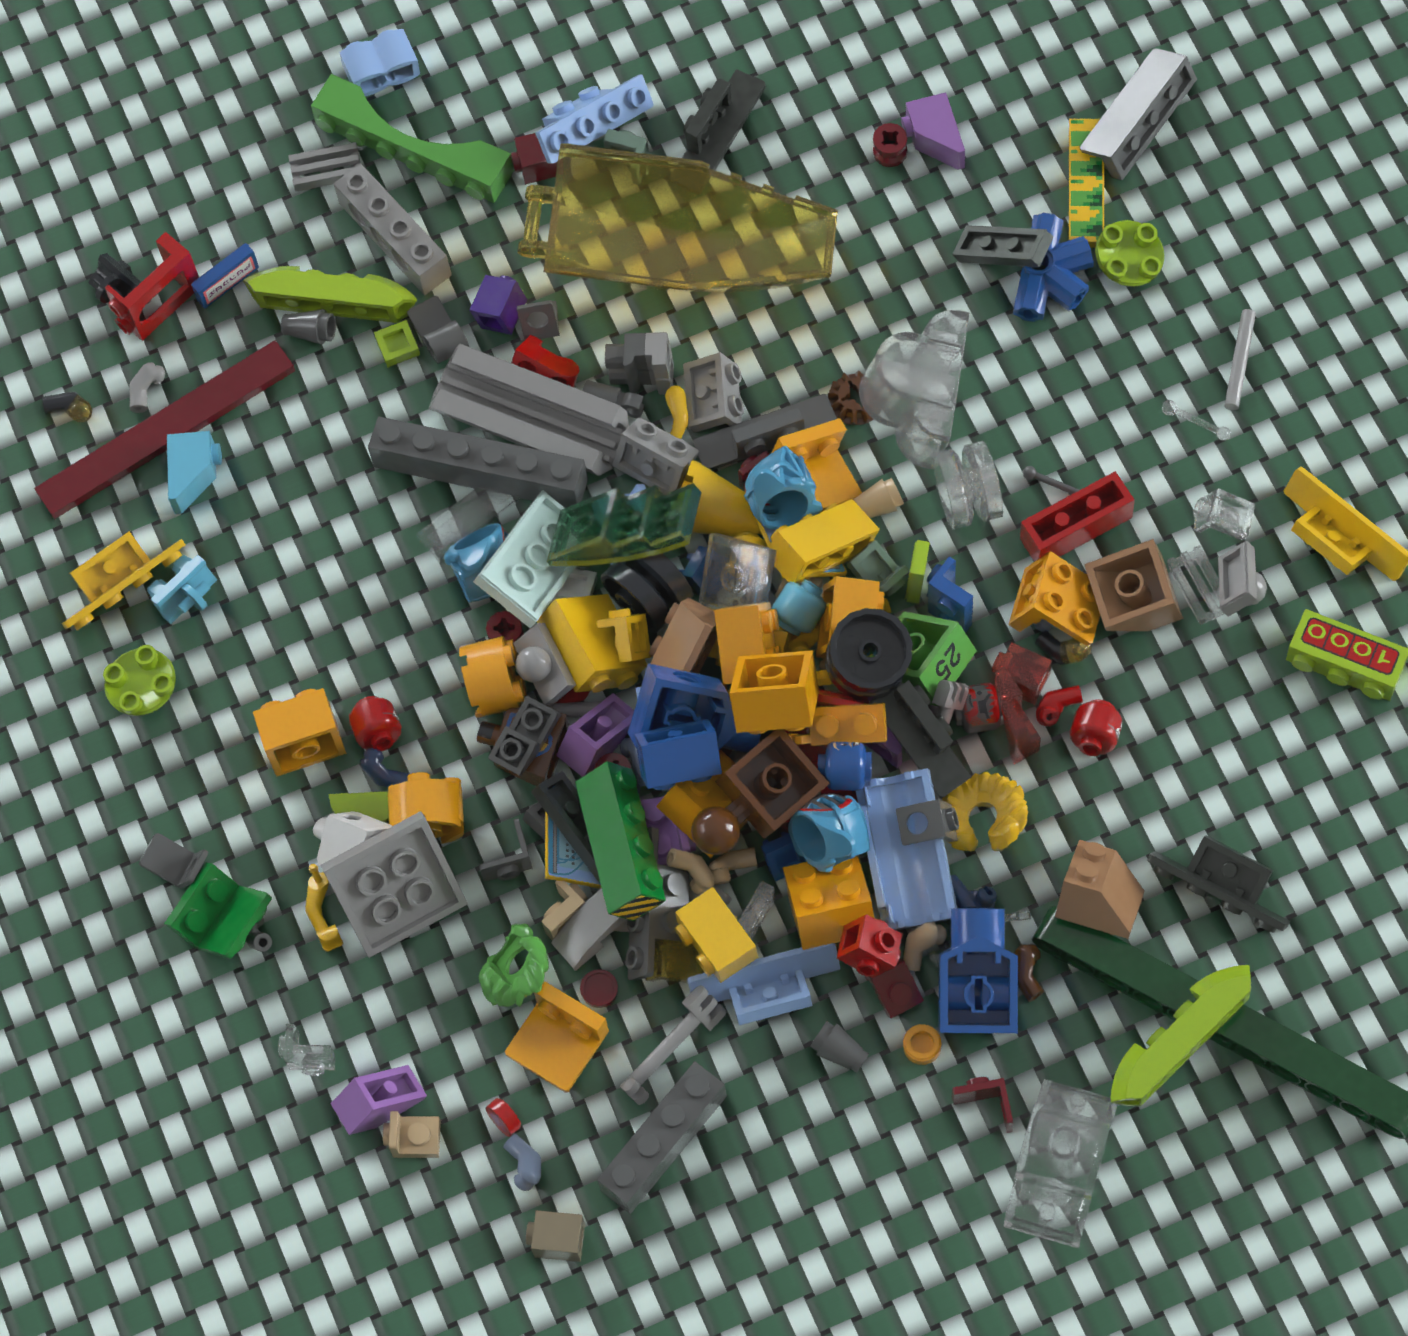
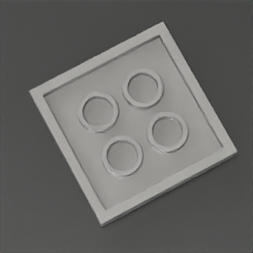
[320,811,468,958]

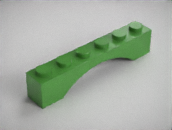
[311,74,514,203]

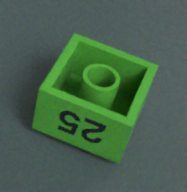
[870,611,977,706]

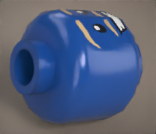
[818,742,872,791]

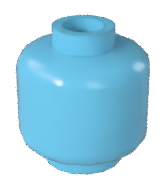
[772,579,826,636]

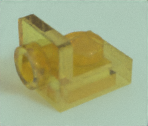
[645,939,703,983]

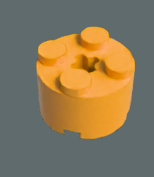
[459,636,527,718]
[388,772,464,844]

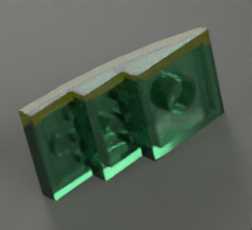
[547,483,702,566]

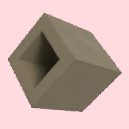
[526,1210,585,1262]

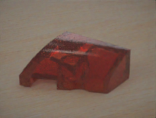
[996,667,1041,765]

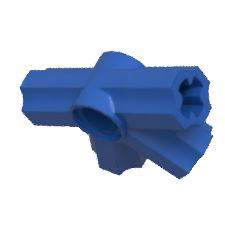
[1013,212,1094,322]

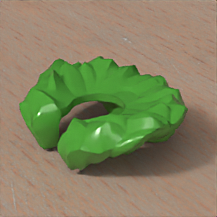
[478,924,549,1007]

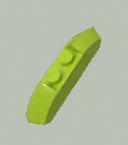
[243,266,417,323]
[1111,965,1251,1106]

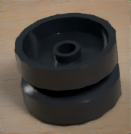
[601,540,694,633]
[825,608,912,701]

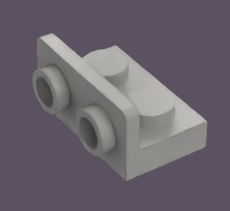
[683,352,744,433]
[612,418,699,500]

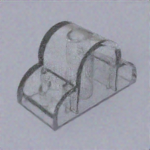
[859,310,970,470]
[1003,1079,1118,1248]

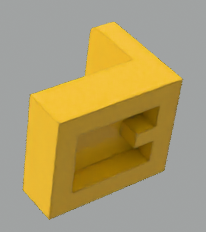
[596,608,651,663]

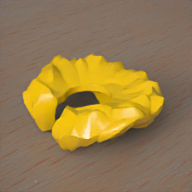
[942,772,1028,851]

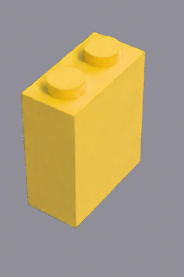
[537,594,648,693]

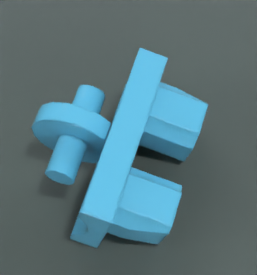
[147,555,217,624]

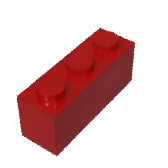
[1020,471,1135,562]

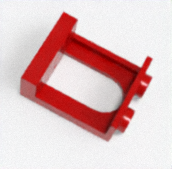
[105,232,199,341]

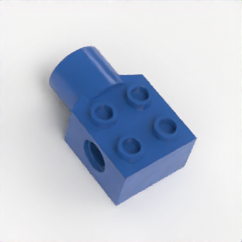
[628,663,761,753]
[938,908,1018,1033]

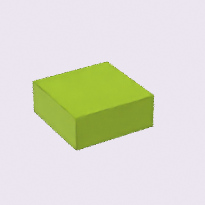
[374,320,420,368]

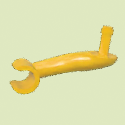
[665,385,689,439]
[305,864,343,952]

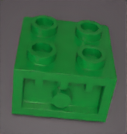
[164,862,272,959]

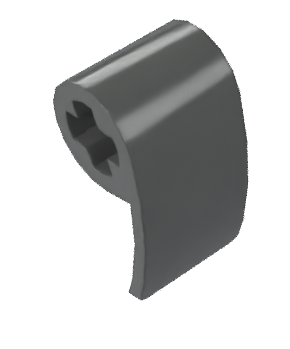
[407,296,469,364]

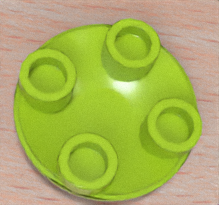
[1095,220,1164,287]
[103,645,176,716]

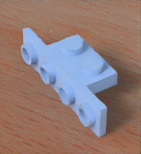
[535,74,654,163]
[687,943,840,1025]

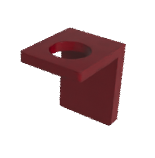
[952,1077,1013,1133]

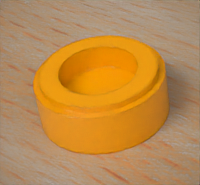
[903,1024,941,1065]

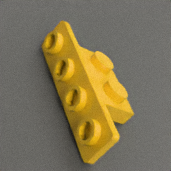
[1284,466,1408,581]
[61,531,186,631]

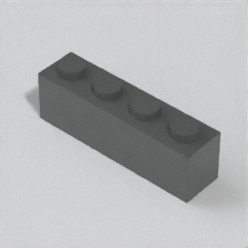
[597,1061,727,1214]

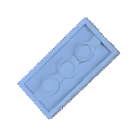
[856,768,957,931]

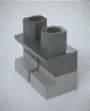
[605,332,674,395]

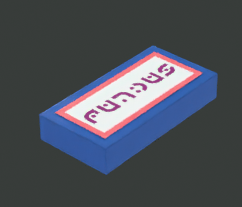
[191,243,259,309]

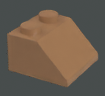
[1084,539,1183,631]
[649,597,717,674]
[1055,840,1145,939]

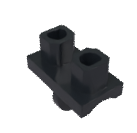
[88,253,151,304]

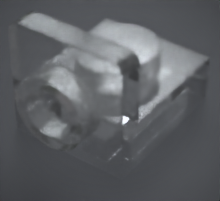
[1193,488,1255,540]

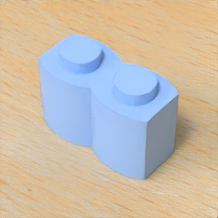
[339,29,420,97]

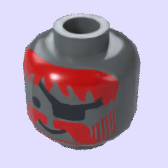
[953,683,1008,734]

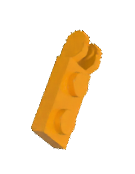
[787,703,887,746]

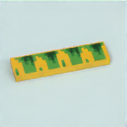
[1068,119,1104,248]

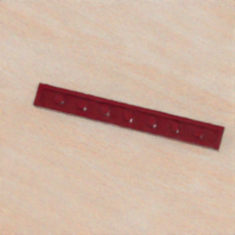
[34,340,295,520]

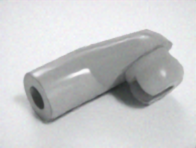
[129,362,165,413]

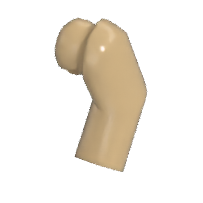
[708,847,757,885]

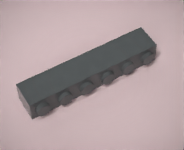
[368,416,588,510]

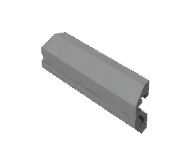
[429,344,629,476]

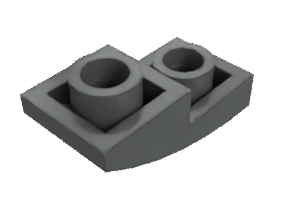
[488,696,562,776]

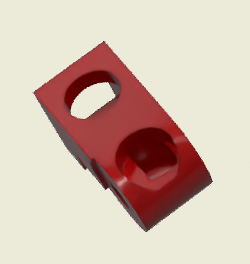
[511,335,580,387]

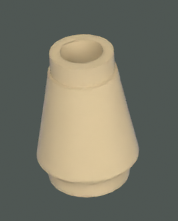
[854,478,904,518]

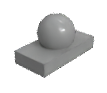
[1218,541,1267,617]
[513,623,576,705]

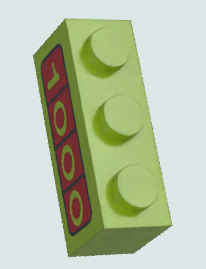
[1286,609,1408,701]

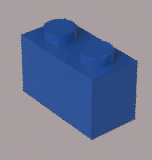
[635,719,722,790]

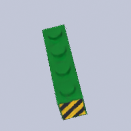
[575,761,666,921]

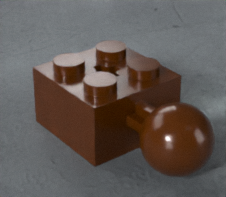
[691,729,830,855]

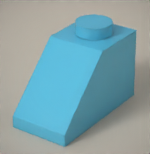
[167,431,222,514]

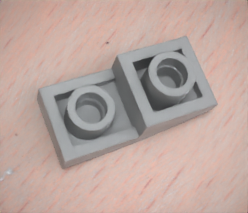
[551,888,627,971]

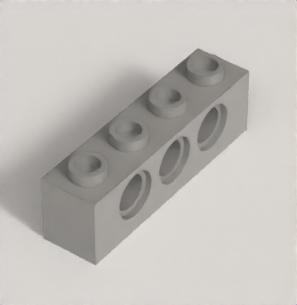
[333,163,452,296]

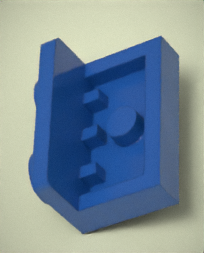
[926,557,973,633]

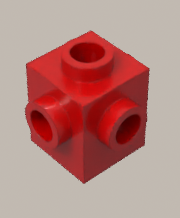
[836,914,902,978]

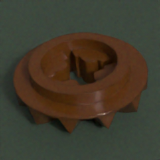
[828,370,885,425]

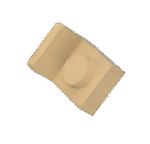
[541,881,588,941]
[383,1111,441,1158]

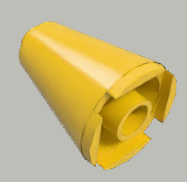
[667,460,766,538]

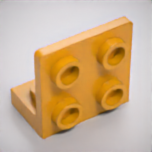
[771,418,862,513]
[1008,551,1100,646]
[505,981,609,1093]

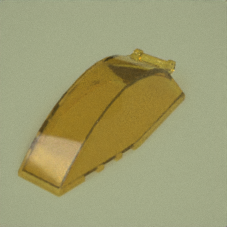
[518,143,838,293]

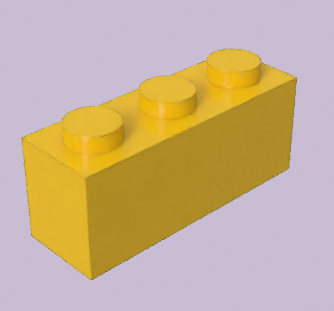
[765,499,880,583]

